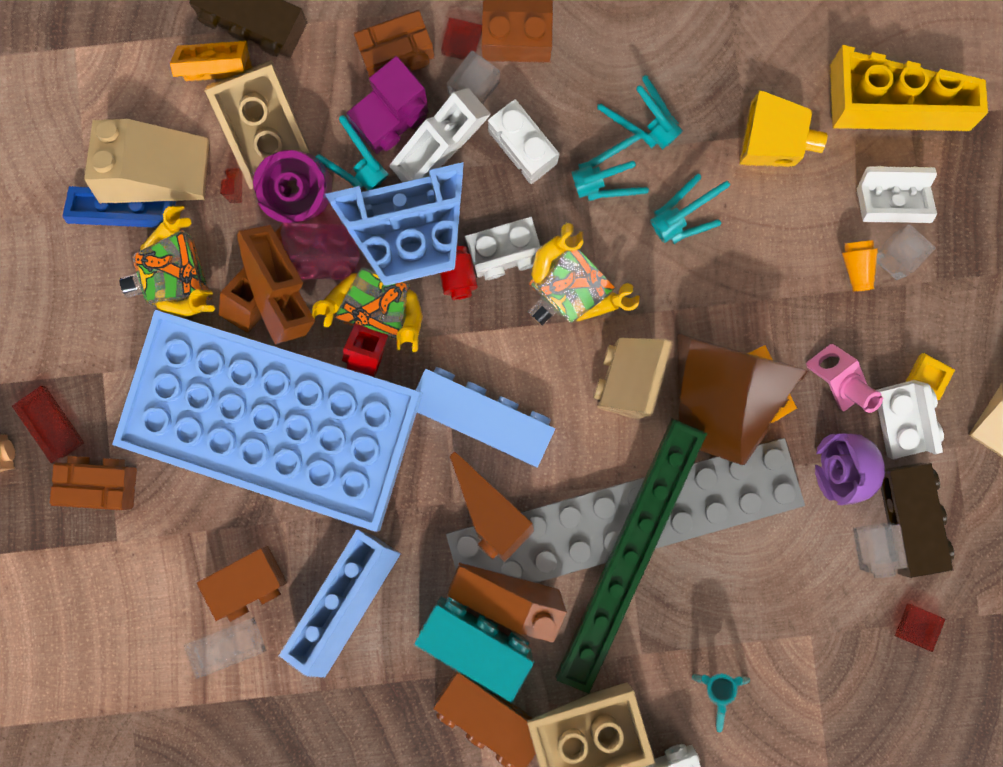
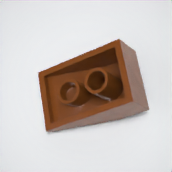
[482,0,553,63]

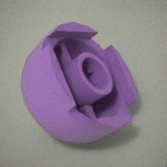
[815,433,885,505]

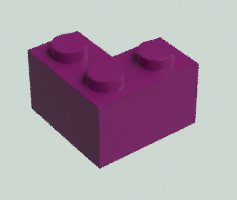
[346,56,429,154]

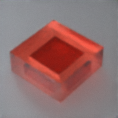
[441,17,482,62]
[895,603,946,652]

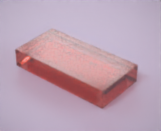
[12,386,84,463]

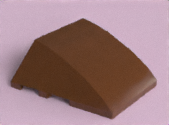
[678,334,809,465]

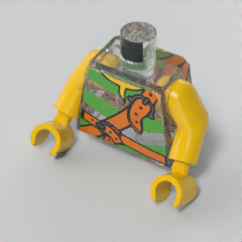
[119,206,215,318]
[528,223,640,326]
[311,267,423,352]

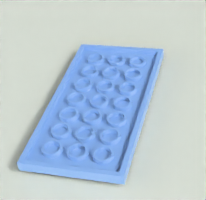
[112,310,423,532]

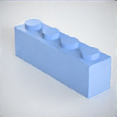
[416,367,556,468]
[279,529,401,678]

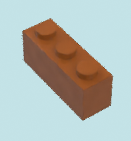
[433,670,536,767]

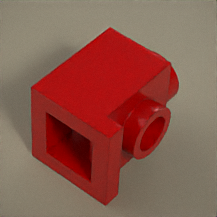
[342,323,388,378]

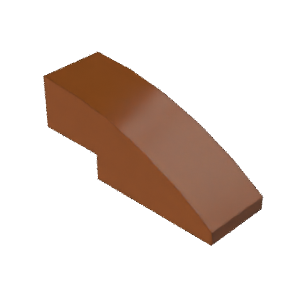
[237,225,315,344]

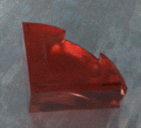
[220,168,242,203]

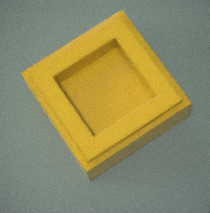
[906,353,955,401]

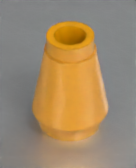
[842,240,878,292]

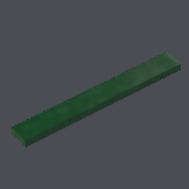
[555,418,707,694]

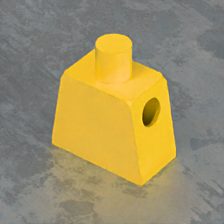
[739,91,827,167]

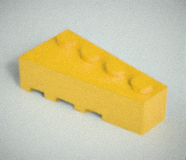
[830,44,988,131]

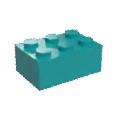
[414,596,534,702]

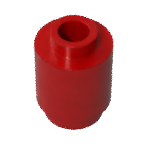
[440,246,478,300]

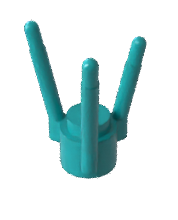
[597,75,683,150]
[316,115,389,191]
[571,133,649,201]
[650,174,730,244]
[692,673,750,733]

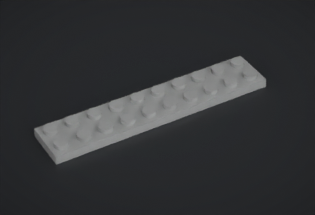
[446,438,805,583]

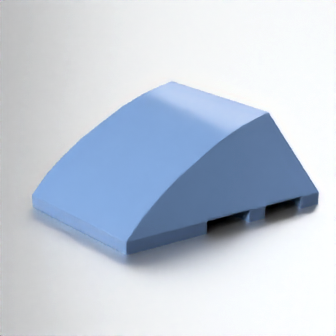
[325,162,464,286]

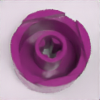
[253,150,332,223]

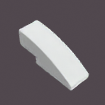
[389,88,491,182]

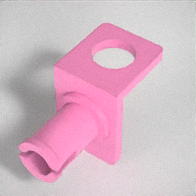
[806,344,883,413]

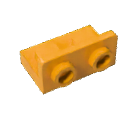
[170,41,252,81]

